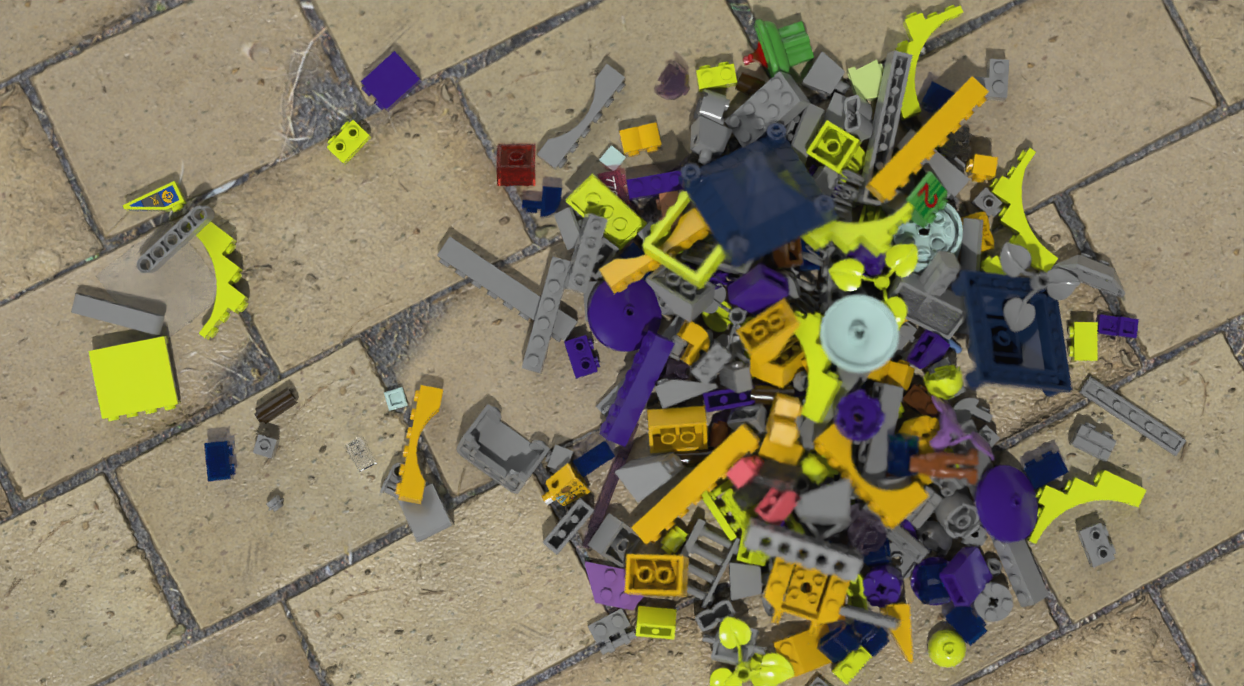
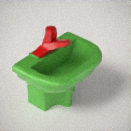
[743,19,814,79]

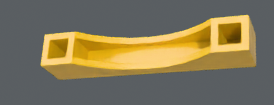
[599,208,711,294]
[395,385,443,504]

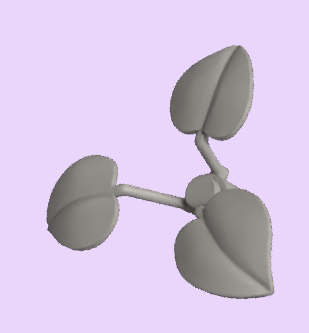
[1000,242,1081,332]
[703,283,766,359]

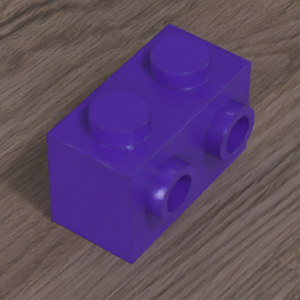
[564,335,600,379]

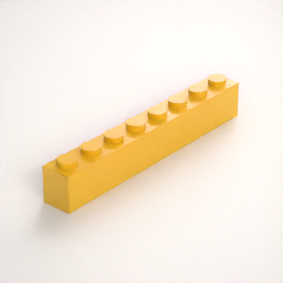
[865,76,989,203]
[631,423,761,545]

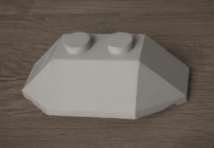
[1052,253,1125,298]

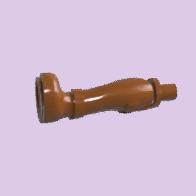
[910,448,978,484]

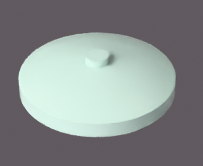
[820,295,899,373]

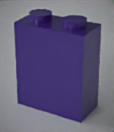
[360,51,422,112]
[728,264,790,316]
[939,547,993,606]

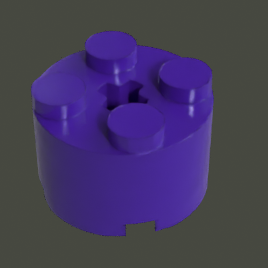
[846,244,887,277]
[863,563,904,607]

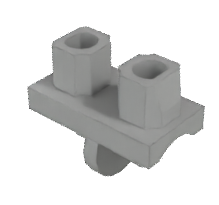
[930,464,964,496]

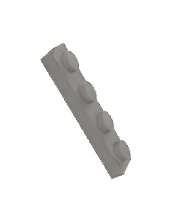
[859,504,929,564]

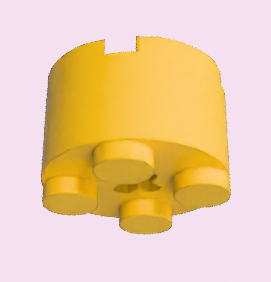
[897,416,941,456]

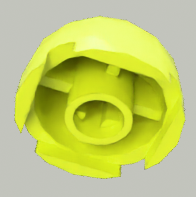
[923,365,963,400]
[927,629,966,668]

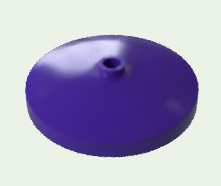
[587,279,662,352]
[975,465,1038,543]

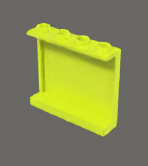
[88,336,181,422]

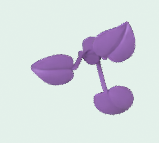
[929,395,994,460]

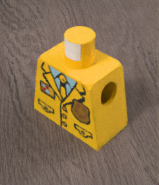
[541,463,591,506]

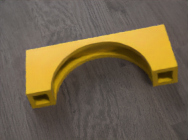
[813,414,929,530]

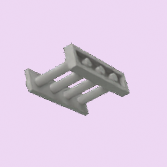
[679,518,740,608]

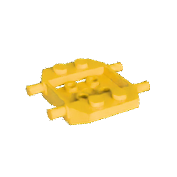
[763,549,851,636]

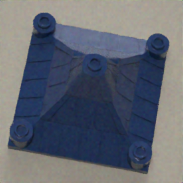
[678,123,838,269]
[951,270,1073,397]

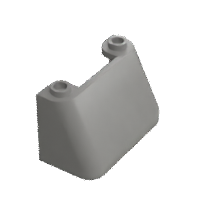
[456,404,550,494]

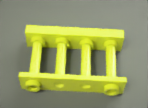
[701,464,760,541]
[721,474,804,563]

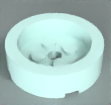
[888,203,963,275]

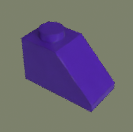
[905,329,950,369]

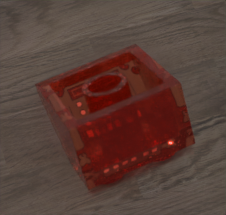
[496,144,536,186]

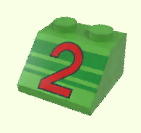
[906,171,948,229]

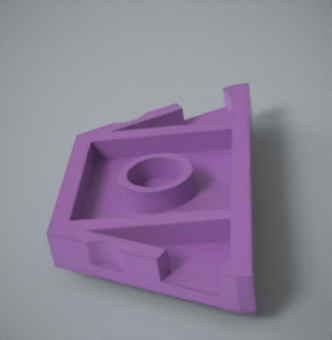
[585,561,644,610]

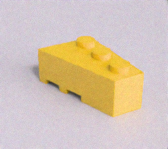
[750,337,806,388]

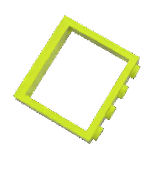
[643,191,726,289]

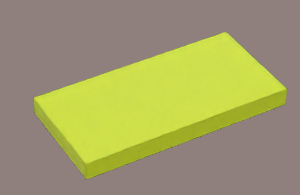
[565,173,647,250]

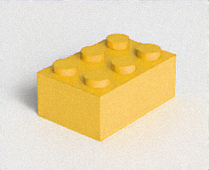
[647,406,708,453]
[625,554,689,597]

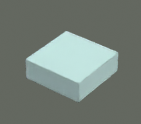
[599,145,626,172]
[384,387,408,411]

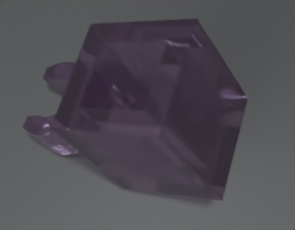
[659,359,690,381]

